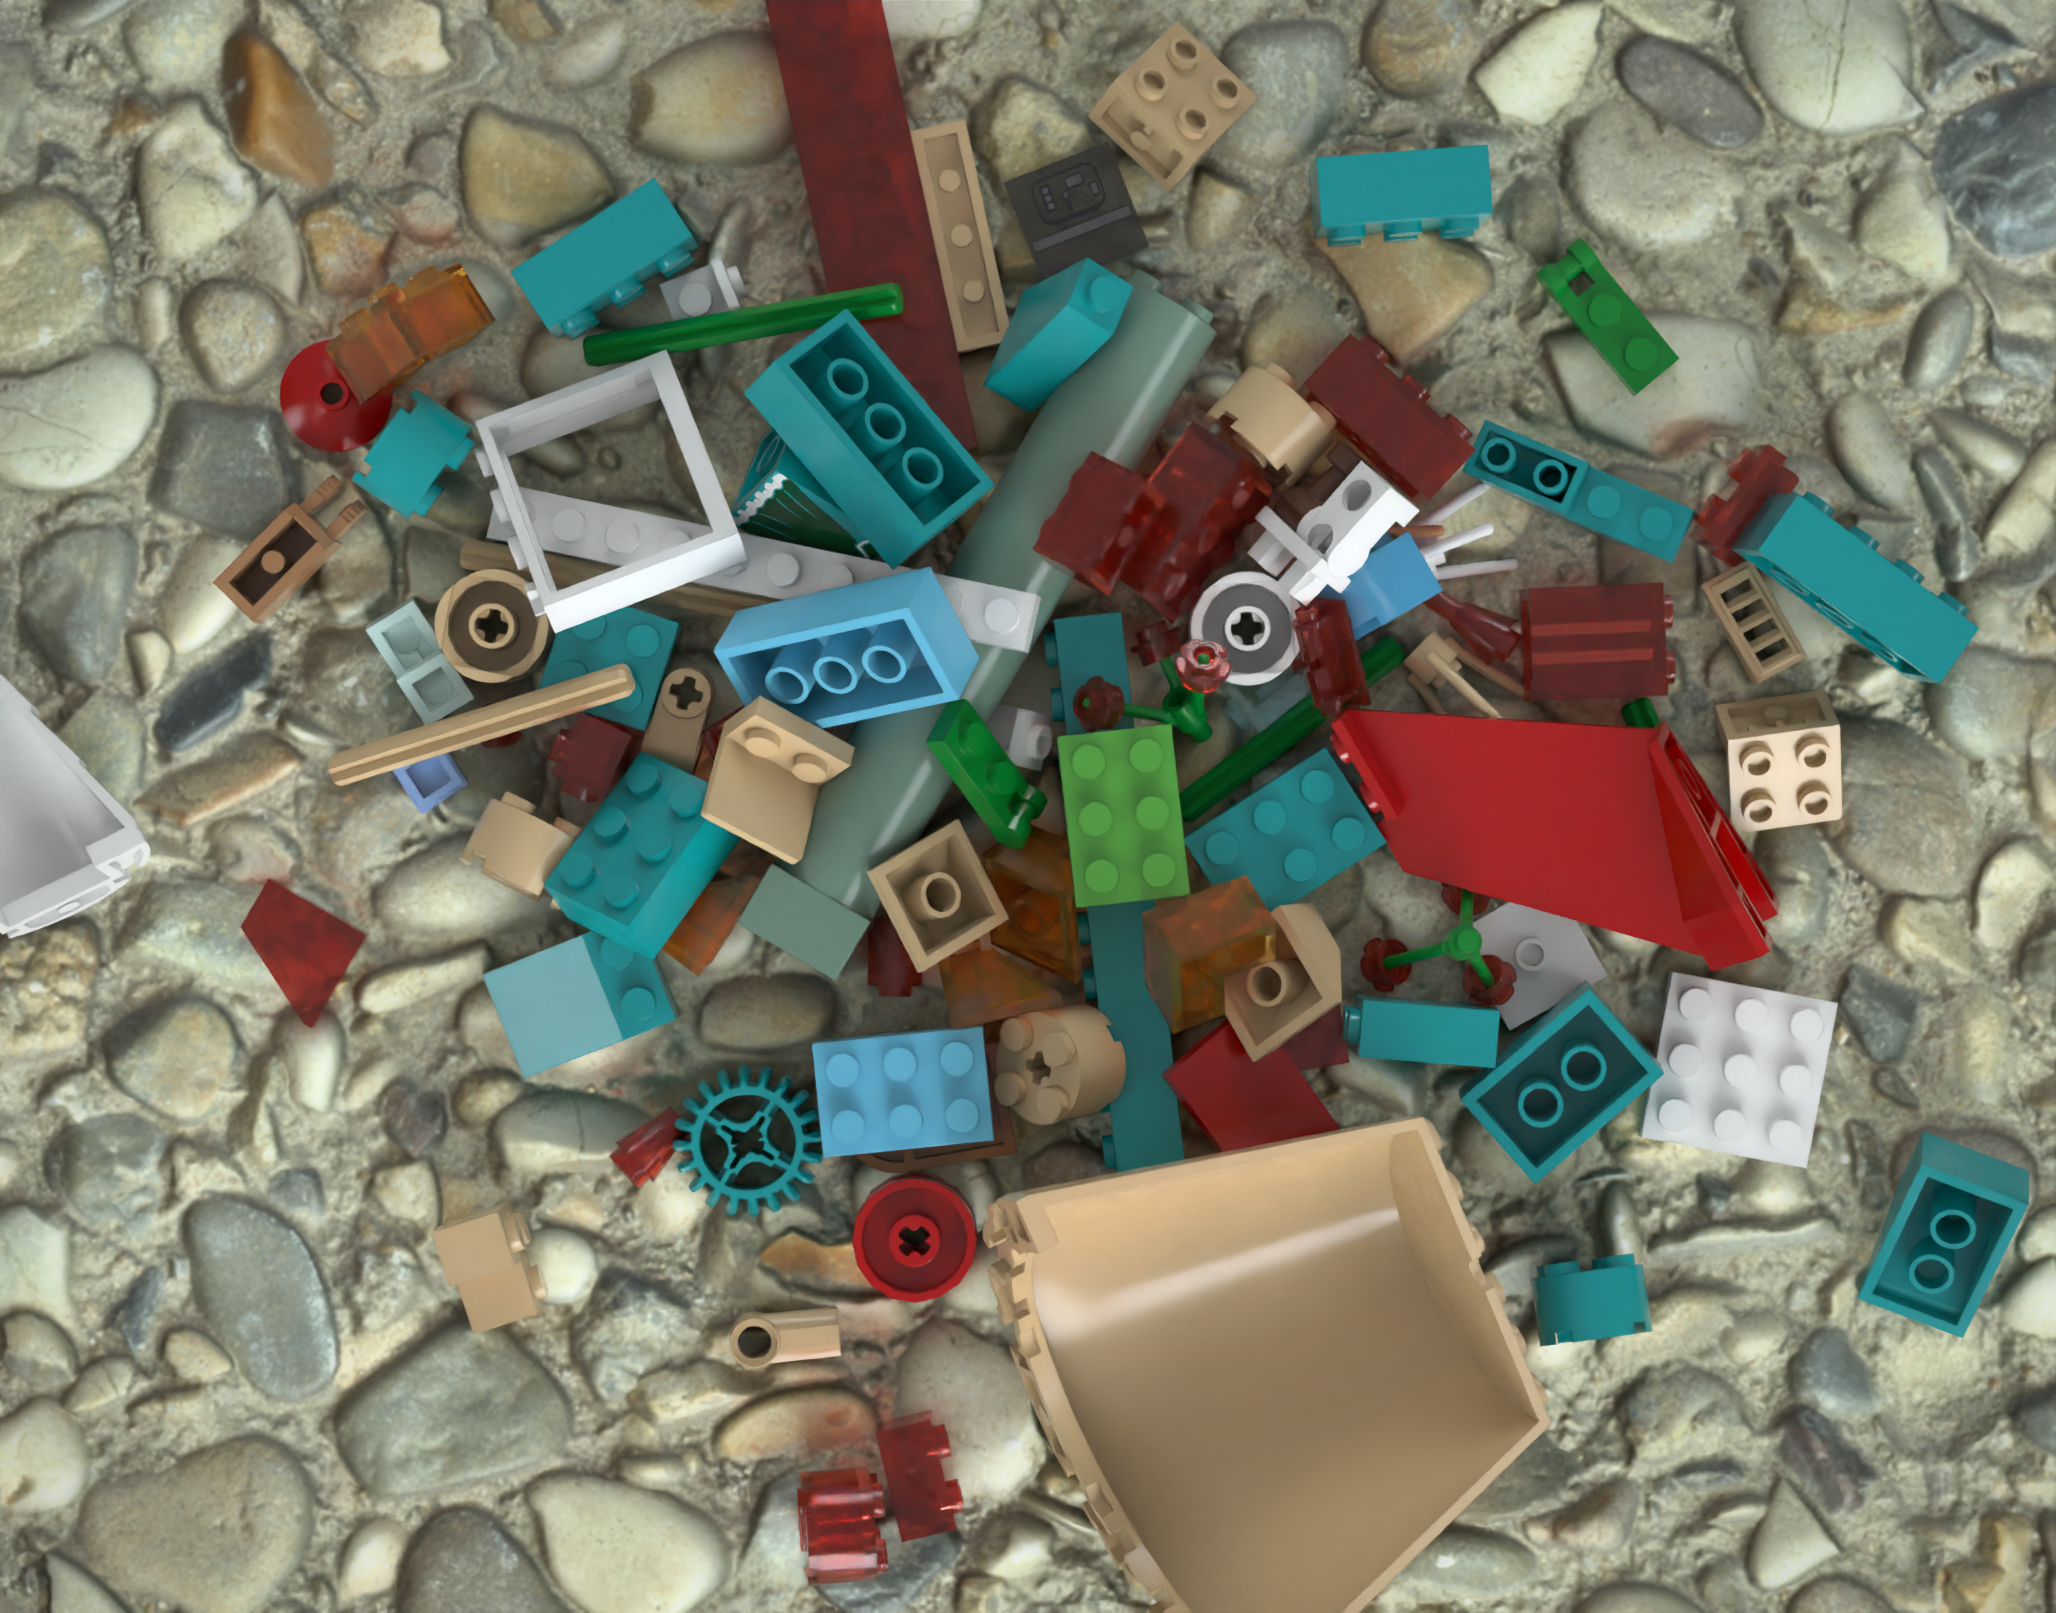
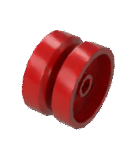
[852,1171,977,1303]

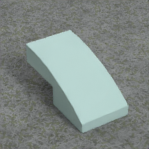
[365,597,475,725]

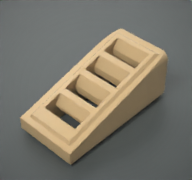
[1699,560,1807,684]

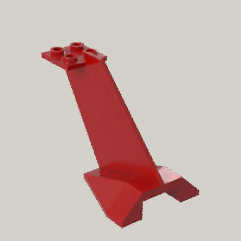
[1330,700,1780,971]

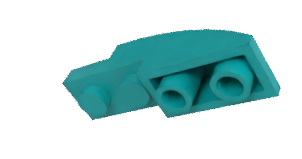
[1462,420,1696,565]

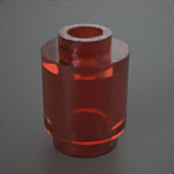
[867,916,923,997]

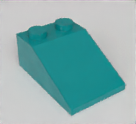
[483,931,681,1079]
[1857,1131,2029,1338]

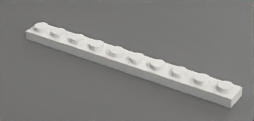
[486,485,1041,653]

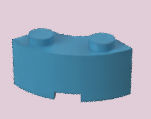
[1295,531,1443,658]

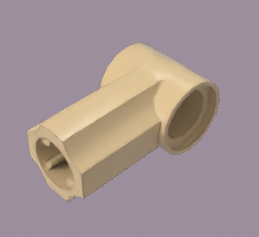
[729,1306,841,1369]

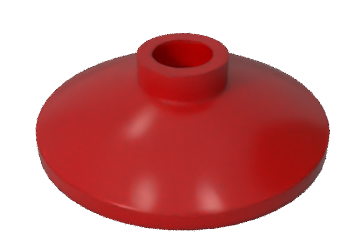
[280,339,393,452]

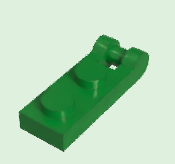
[1535,238,1680,396]
[926,699,1047,849]

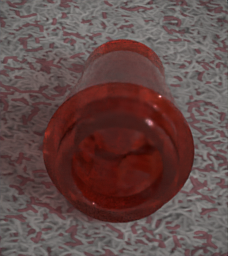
[608,1106,690,1189]

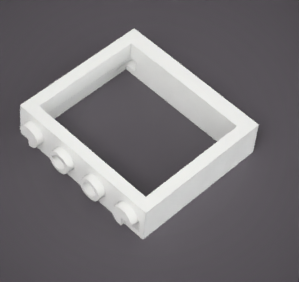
[474,350,748,633]

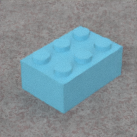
[812,1023,994,1158]

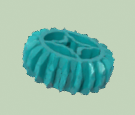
[673,1064,823,1217]

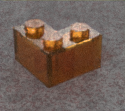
[325,263,496,405]
[1142,875,1276,1034]

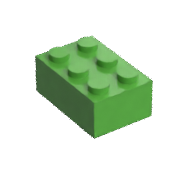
[1056,724,1190,908]

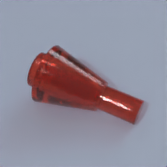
[1422,591,1522,667]

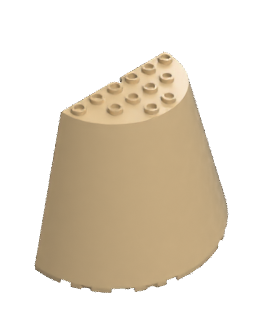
[983,1115,1552,1613]

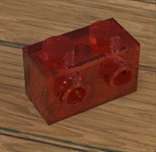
[1032,451,1167,596]
[548,712,640,803]
[875,1410,966,1543]

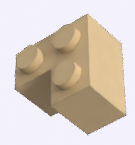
[432,1201,548,1335]

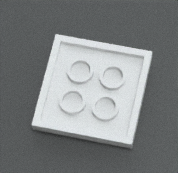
[1638,971,1838,1168]

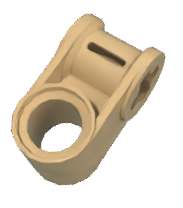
[640,666,716,776]

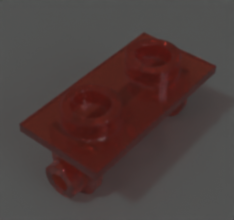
[1292,597,1372,718]

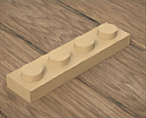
[910,119,1009,354]

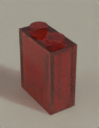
[1519,582,1676,702]

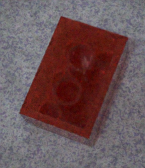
[1297,333,1476,506]
[1090,421,1273,624]

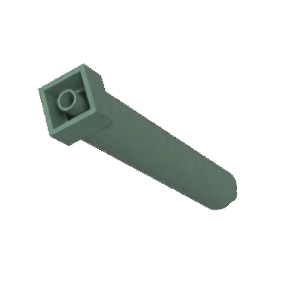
[737,269,1217,981]

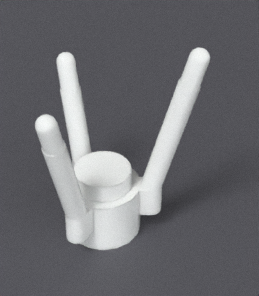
[1407,481,1519,580]

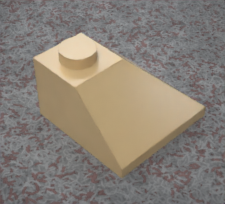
[867,819,1009,973]
[1198,902,1342,1062]

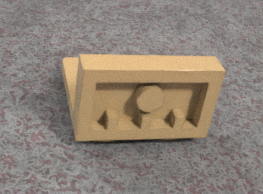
[1088,23,1257,193]
[1714,690,1842,833]
[701,696,855,864]

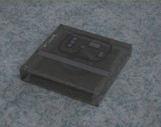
[1004,141,1150,281]

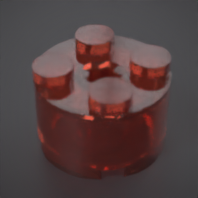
[797,1467,888,1586]

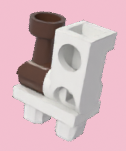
[1247,440,1420,606]

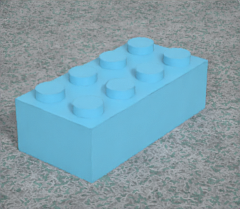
[713,567,980,729]

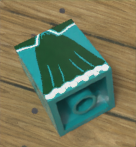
[730,427,879,561]

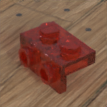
[1688,444,1799,567]

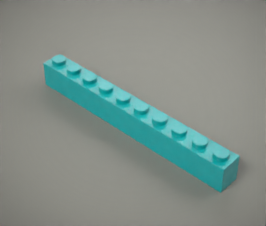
[1043,612,1184,1172]

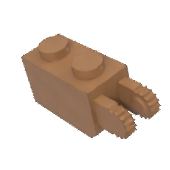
[213,474,368,624]

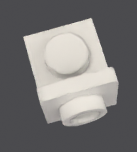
[659,257,749,321]
[986,704,1053,771]

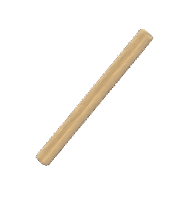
[460,539,777,618]
[327,664,636,786]

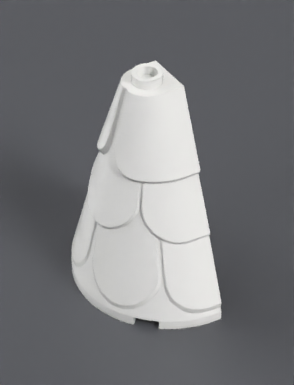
[0,673,151,938]

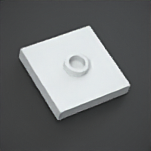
[1473,902,1608,1031]

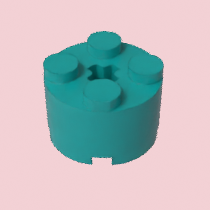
[352,388,476,519]
[1530,1253,1653,1346]

